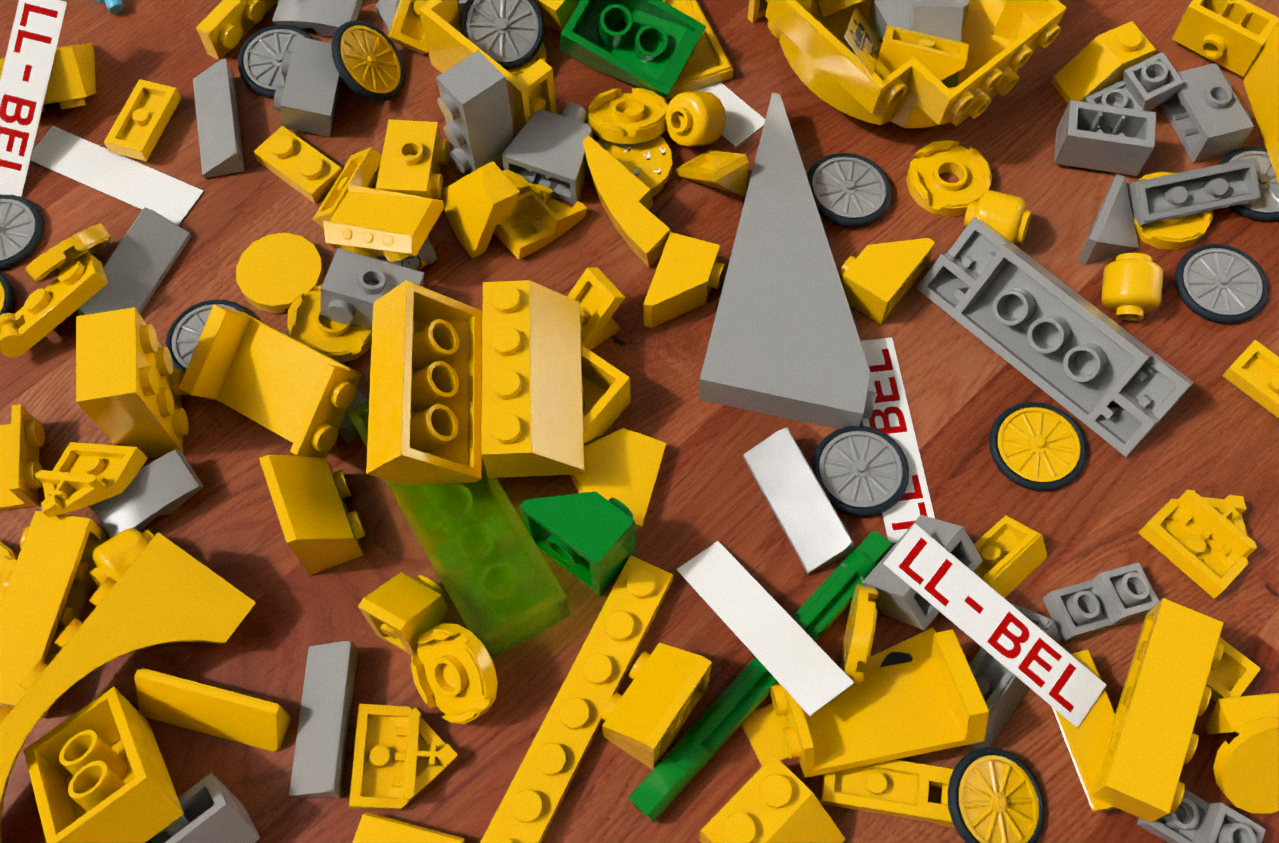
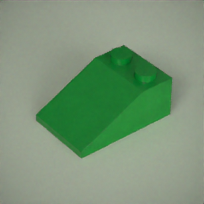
[559,0,706,97]

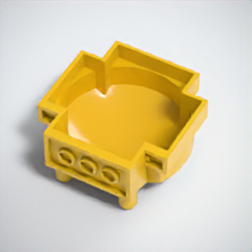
[765,0,1067,128]

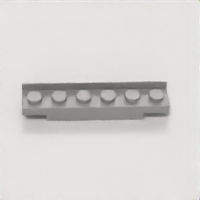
[916,217,1194,457]

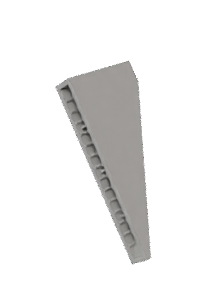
[698,93,876,429]

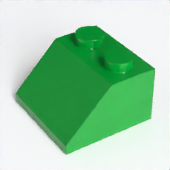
[519,491,636,596]

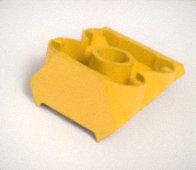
[323,184,444,262]

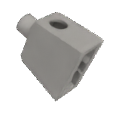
[502,103,593,204]

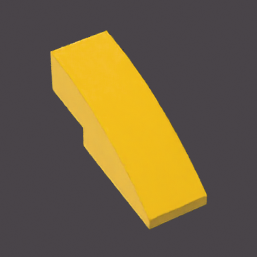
[583,135,671,267]

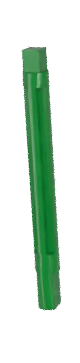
[627,530,893,823]

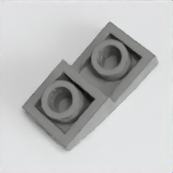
[272,0,363,37]
[1085,52,1184,111]
[91,450,204,538]
[1042,562,1159,643]
[1137,789,1266,843]

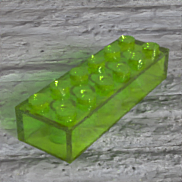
[347,400,571,660]

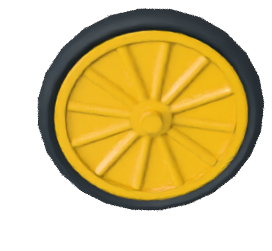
[331,21,405,102]
[989,402,1087,491]
[947,747,1044,843]

